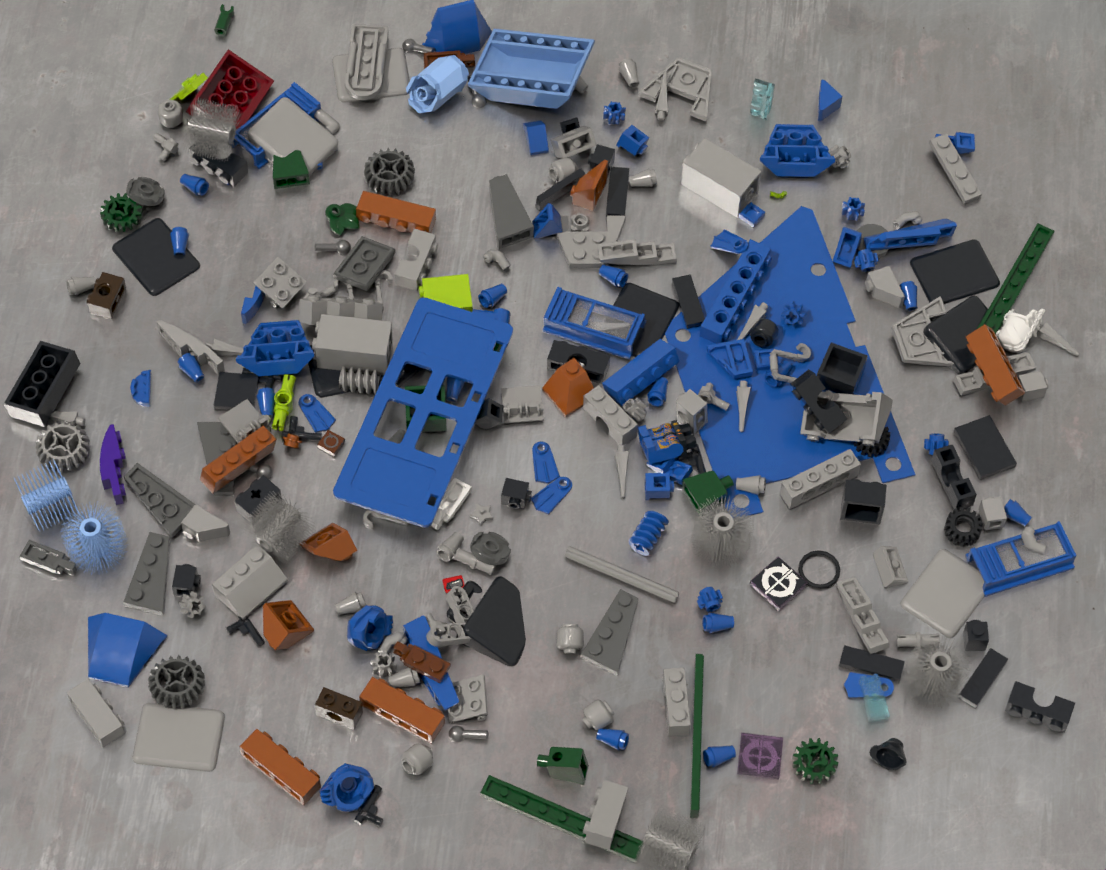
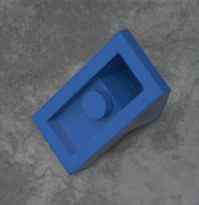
[832,227,862,268]

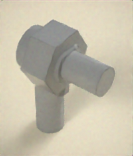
[153,133,179,162]
[304,285,336,298]
[698,383,729,410]

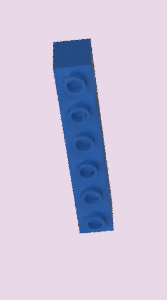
[700,239,772,344]

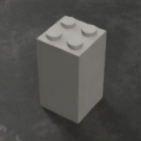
[681,138,761,218]
[312,314,393,375]

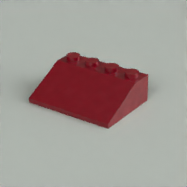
[186,49,274,130]

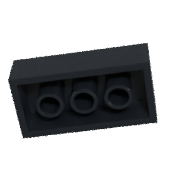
[4,341,81,427]

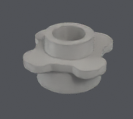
[570,213,590,232]

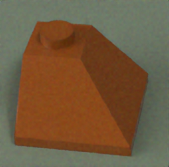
[570,160,608,211]
[542,358,594,417]
[299,523,358,561]
[263,600,314,650]

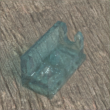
[750,78,775,120]
[859,674,890,722]

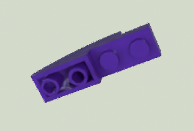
[100,424,126,505]

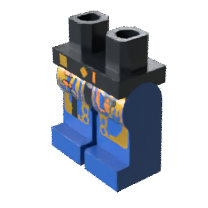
[638,420,697,464]

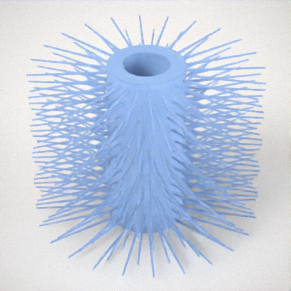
[14,459,79,532]
[60,502,129,575]

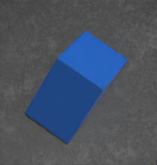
[818,80,843,121]
[523,120,549,155]
[532,203,563,239]

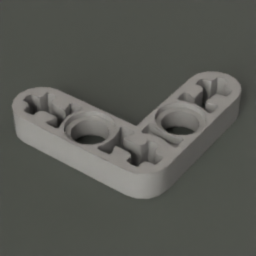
[426,586,474,647]

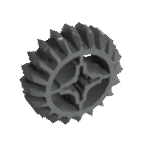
[364,148,415,196]
[148,655,205,710]

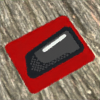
[442,575,464,593]

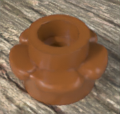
[283,433,302,448]

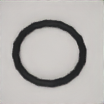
[798,550,841,589]

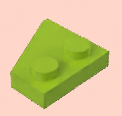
[169,72,208,102]

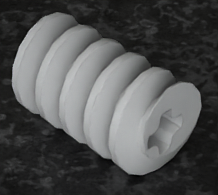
[339,366,381,394]

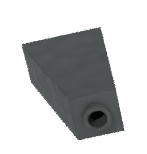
[489,174,534,249]

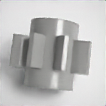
[829,145,851,169]
[623,397,647,422]
[178,591,206,618]
[371,651,397,679]

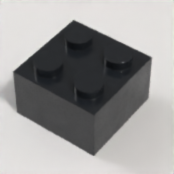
[817,342,868,395]
[840,479,887,525]

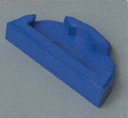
[130,370,151,407]

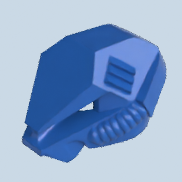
[347,605,393,651]
[320,763,374,812]

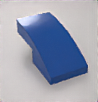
[934,132,975,154]
[241,285,265,324]
[646,458,693,485]

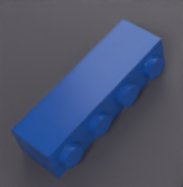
[602,339,680,407]

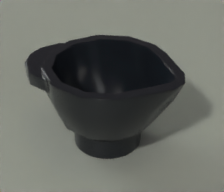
[869,738,907,770]

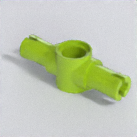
[271,374,296,431]

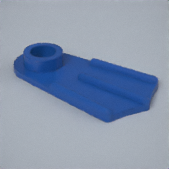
[710,229,749,254]
[298,394,336,433]
[532,441,560,484]
[531,477,572,514]
[844,672,894,698]

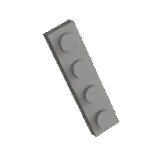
[929,133,982,204]

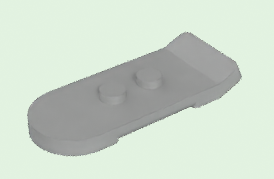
[345,24,388,100]

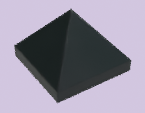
[560,117,580,134]

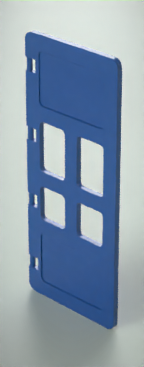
[333,298,513,528]

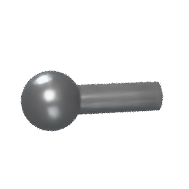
[402,39,435,53]
[467,75,486,108]
[314,240,351,255]
[247,464,273,479]
[449,726,489,742]

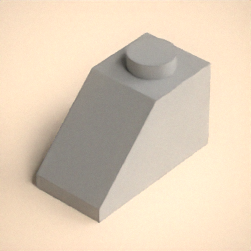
[865,266,905,308]
[181,504,230,542]

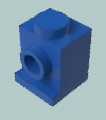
[616,125,649,156]
[644,473,674,500]

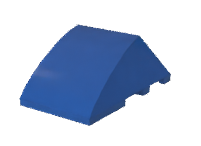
[422,0,492,54]
[760,124,835,177]
[236,320,314,376]
[88,613,167,687]

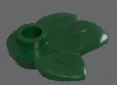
[325,203,360,236]

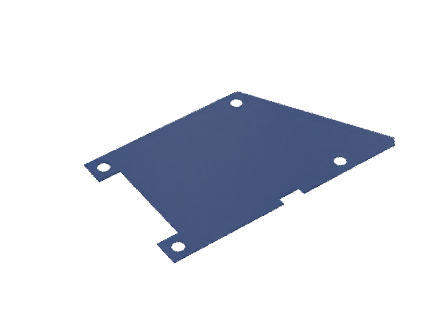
[665,206,916,518]

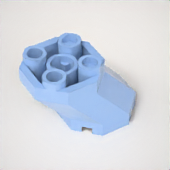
[406,55,469,113]

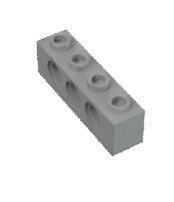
[780,449,861,509]

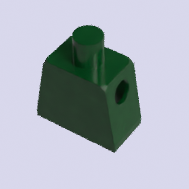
[273,150,310,189]
[683,471,734,519]
[537,747,589,785]

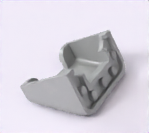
[800,391,893,446]

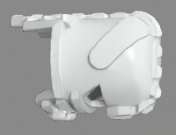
[996,309,1045,354]

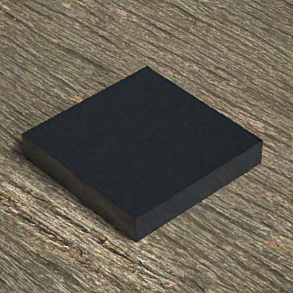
[213,372,259,410]

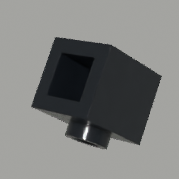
[588,144,615,178]
[475,398,504,430]
[501,478,532,509]
[172,564,201,597]
[963,620,989,651]

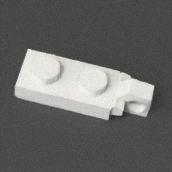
[431,478,472,530]

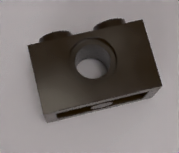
[87,272,126,319]
[315,687,363,730]

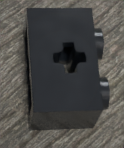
[234,475,282,525]

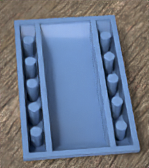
[468,29,595,109]

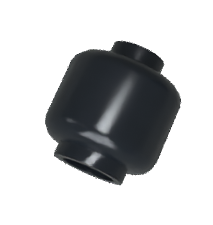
[750,318,778,347]

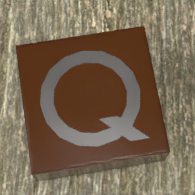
[317,430,345,457]

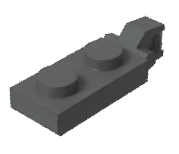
[19,540,77,576]

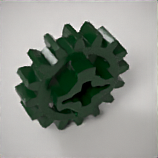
[100,193,142,232]
[792,738,839,784]

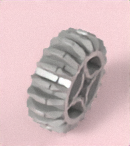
[35,420,90,473]

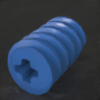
[628,511,669,556]

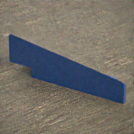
[863,218,957,250]
[403,616,459,711]

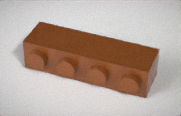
[356,191,436,233]
[966,324,1025,406]
[200,425,277,494]
[359,677,445,744]
[239,728,321,805]

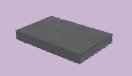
[333,236,396,291]

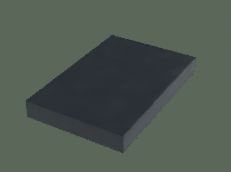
[954,415,1017,480]

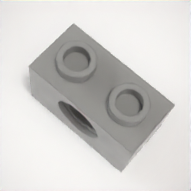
[550,126,597,159]
[676,389,708,434]

